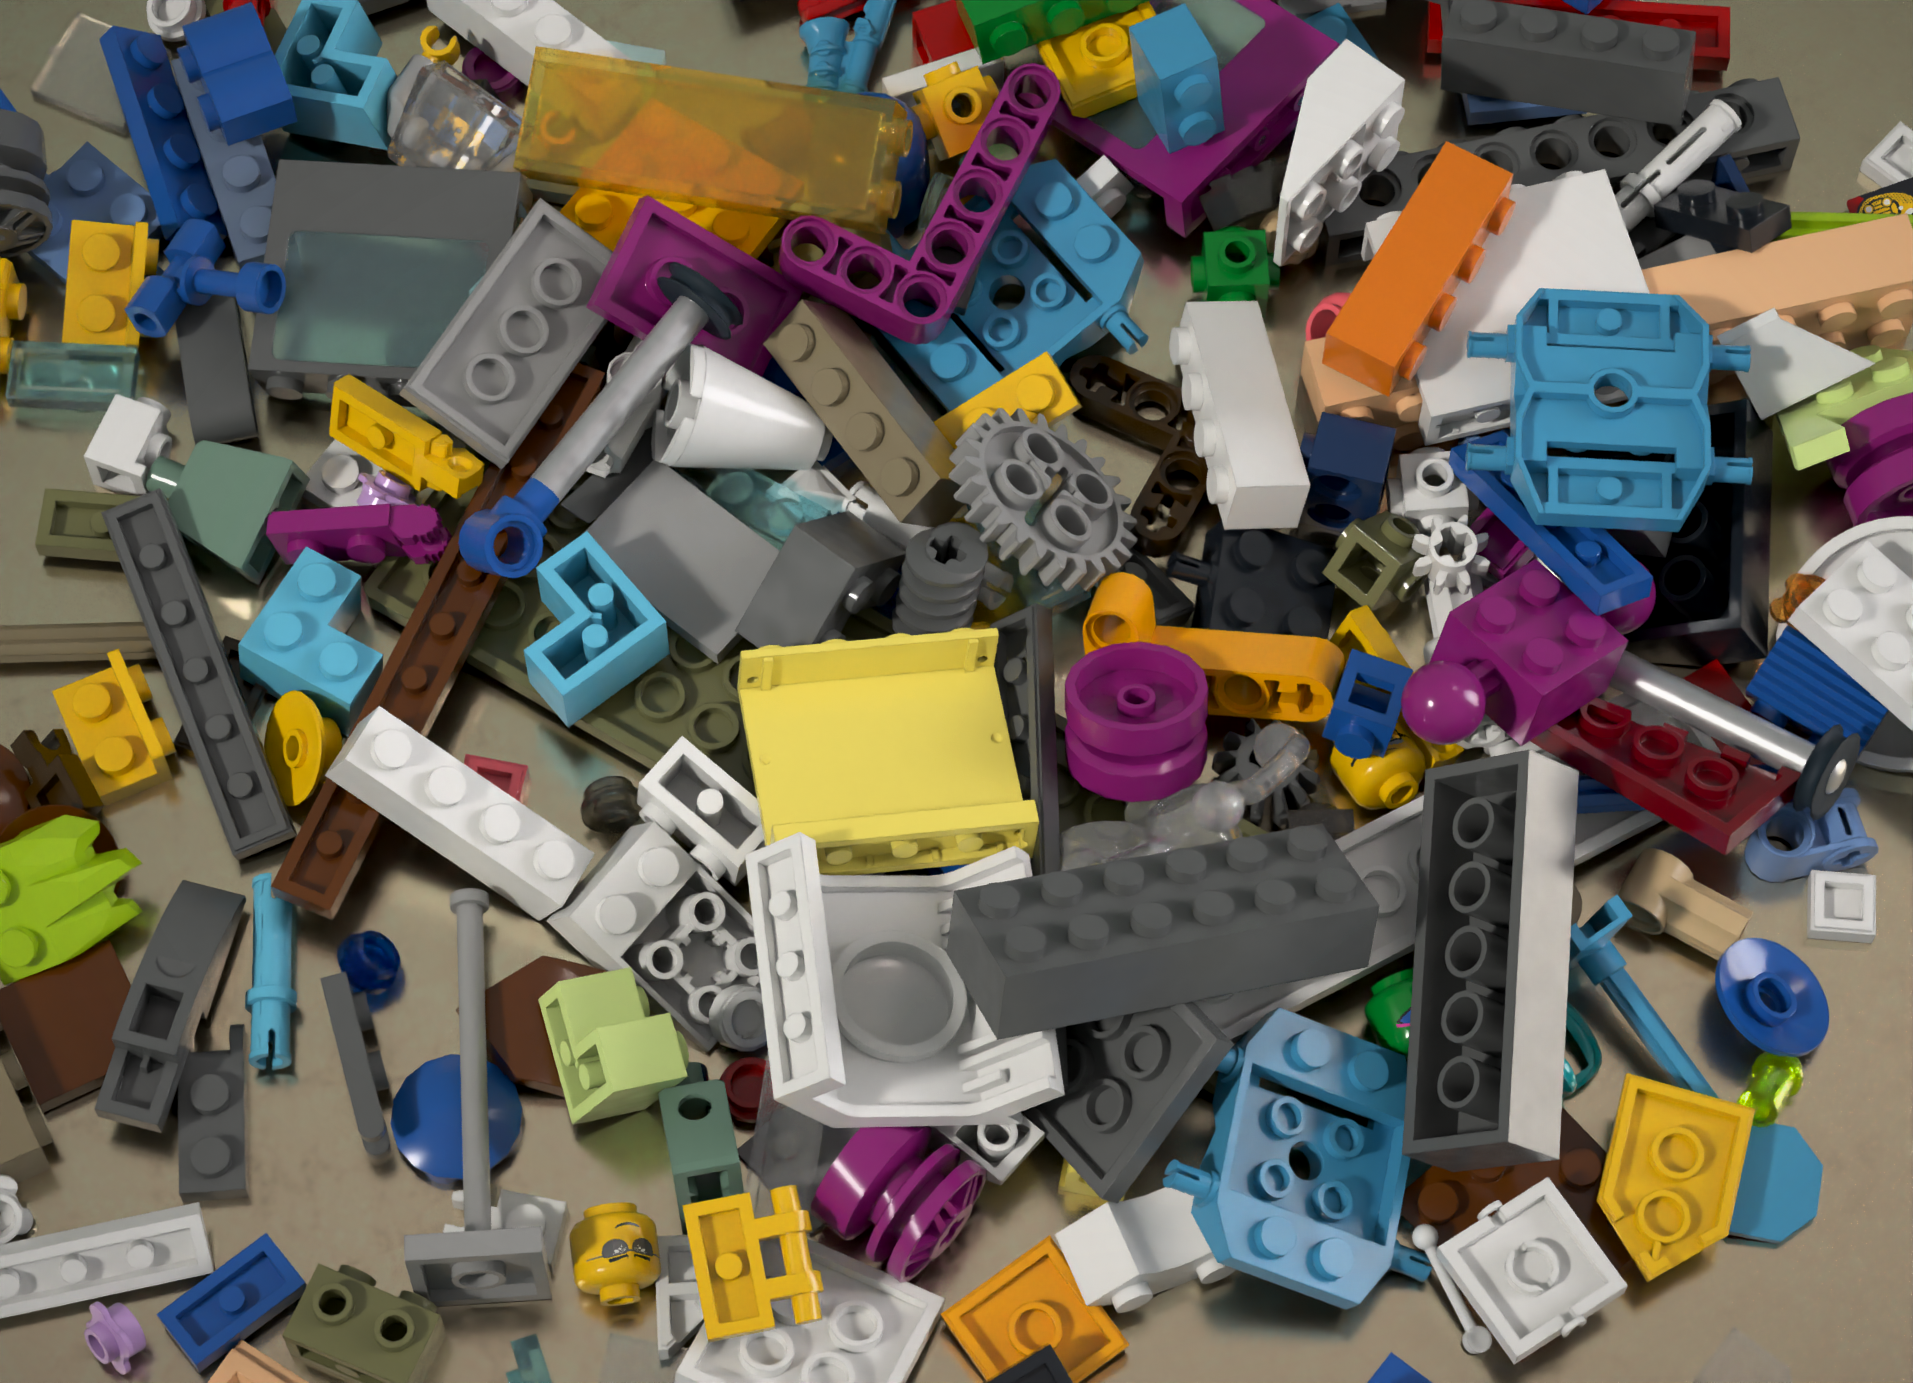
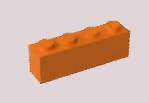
[1322,141,1516,397]

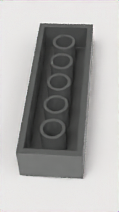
[1402,750,1579,1172]
[946,823,1380,1040]

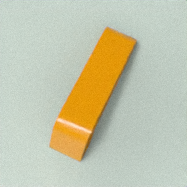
[1082,572,1346,722]

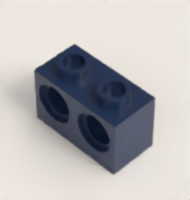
[1299,412,1396,533]

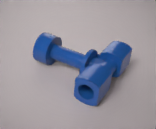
[124,218,286,337]

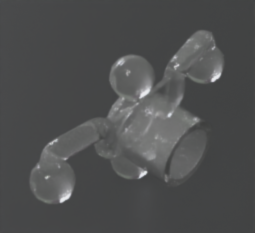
[1060,722,1311,871]

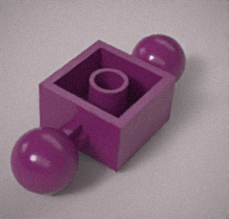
[1401,559,1656,746]

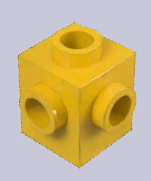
[910,61,999,161]

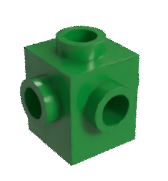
[1190,226,1280,319]

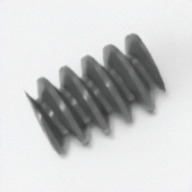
[891,522,988,635]

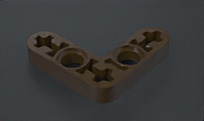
[1068,355,1208,558]

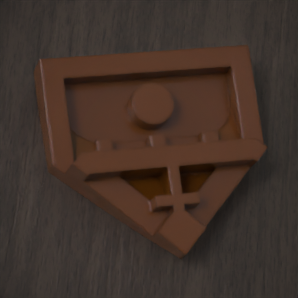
[456,955,607,1097]

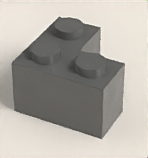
[735,511,905,648]

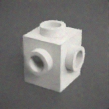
[1386,447,1478,537]

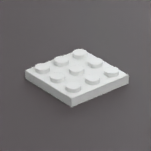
[674,1238,945,1383]

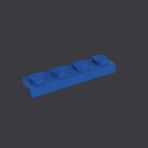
[99,25,227,241]
[1449,430,1653,616]

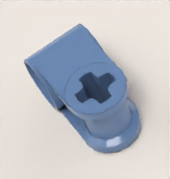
[1745,788,1879,882]

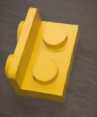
[61,220,159,352]
[52,648,176,807]

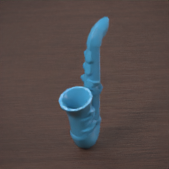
[799,0,897,119]

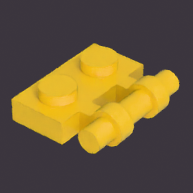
[682,1185,824,1343]

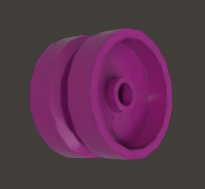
[1825,392,1913,527]
[1065,642,1208,802]

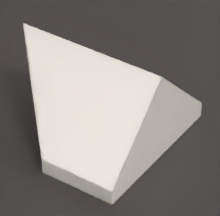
[1717,308,1876,420]

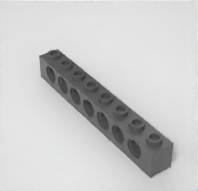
[1318,77,1801,267]

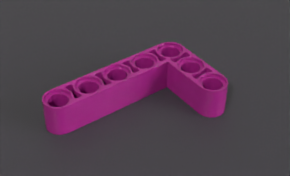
[779,63,1061,345]

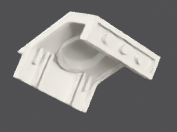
[745,832,1065,1128]

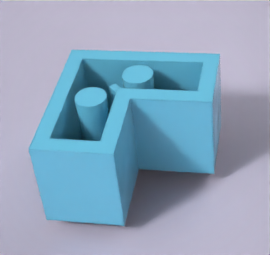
[275,0,398,150]
[523,531,670,728]
[238,546,383,736]

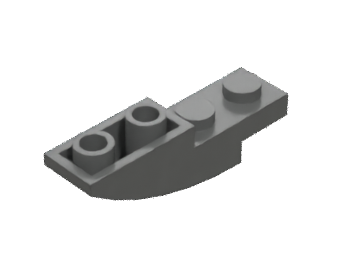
[94,880,246,1133]

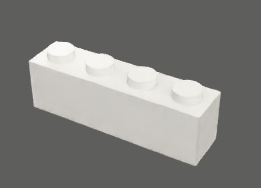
[427,0,645,146]
[1169,301,1310,530]
[325,706,595,921]

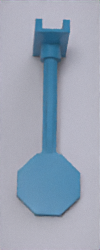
[1569,895,1823,1244]

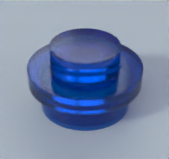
[337,930,401,994]

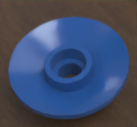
[1715,938,1829,1057]

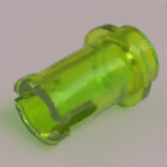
[1737,1052,1804,1127]

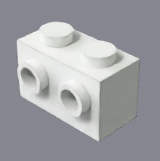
[637,736,765,886]

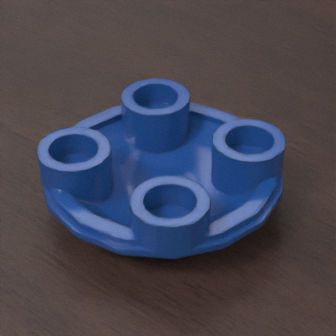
[390,1054,523,1184]

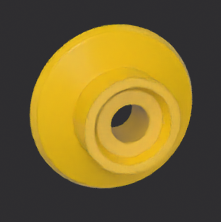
[264,690,342,806]

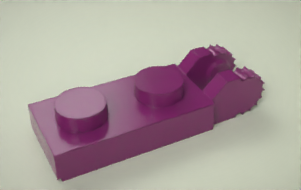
[266,504,452,565]

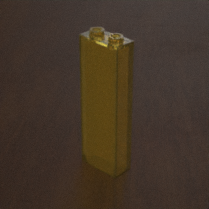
[513,46,913,234]

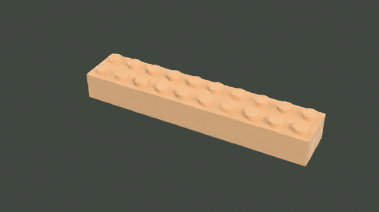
[1296,213,1913,451]

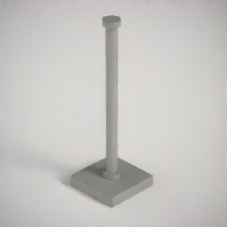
[404,888,552,1306]

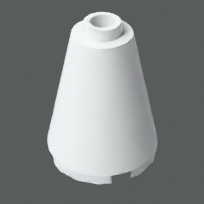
[651,344,833,470]

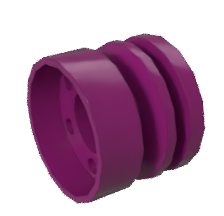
[811,1126,987,1283]

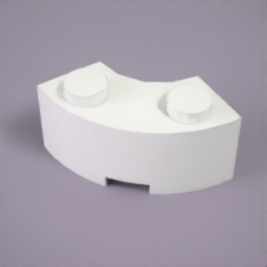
[1055,1187,1236,1313]

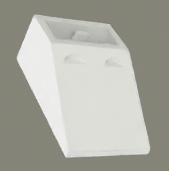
[1273,39,1405,267]
[547,821,761,1052]

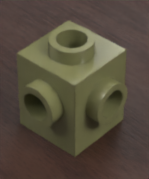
[1322,510,1427,611]

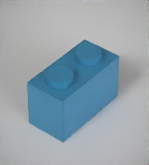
[1129,3,1225,154]

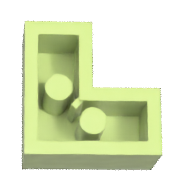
[538,967,689,1125]

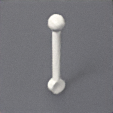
[1412,1224,1492,1354]

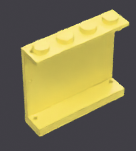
[737,628,1039,875]

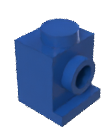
[1322,649,1414,759]

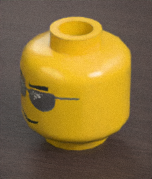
[569,1202,661,1306]

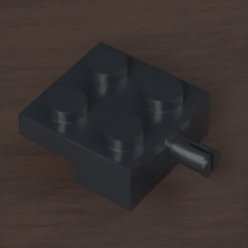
[1165,519,1336,640]

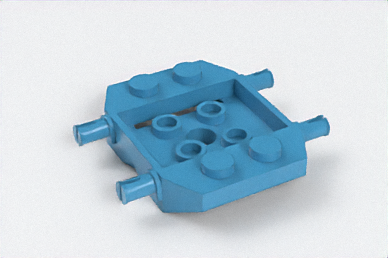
[872,153,1149,412]
[1465,288,1753,532]
[1163,1007,1432,1310]

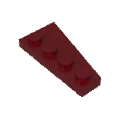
[1530,698,1801,855]

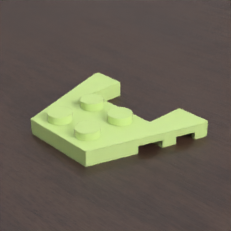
[1775,345,1913,470]

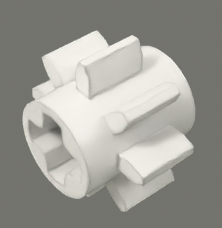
[1411,514,1490,595]

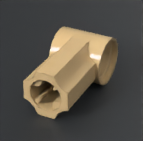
[1617,848,1753,960]

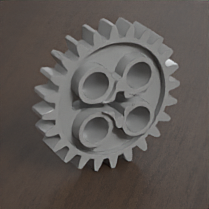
[949,408,1137,591]

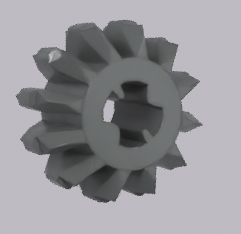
[1212,718,1321,828]

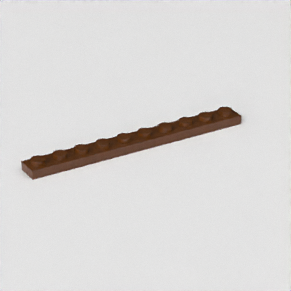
[271,363,606,920]

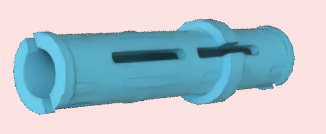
[245,873,297,1070]

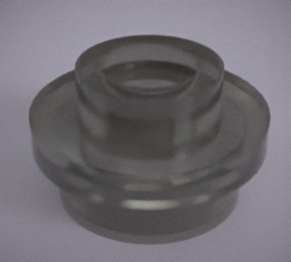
[580,776,642,834]

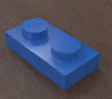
[156,1233,307,1373]

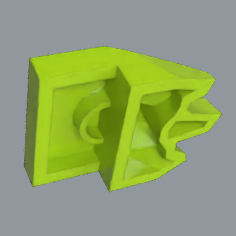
[0,814,143,986]

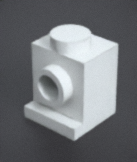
[84,394,172,496]

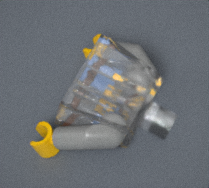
[387,25,578,181]

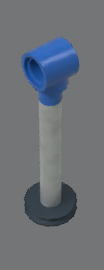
[458,262,743,578]
[1609,650,1861,821]

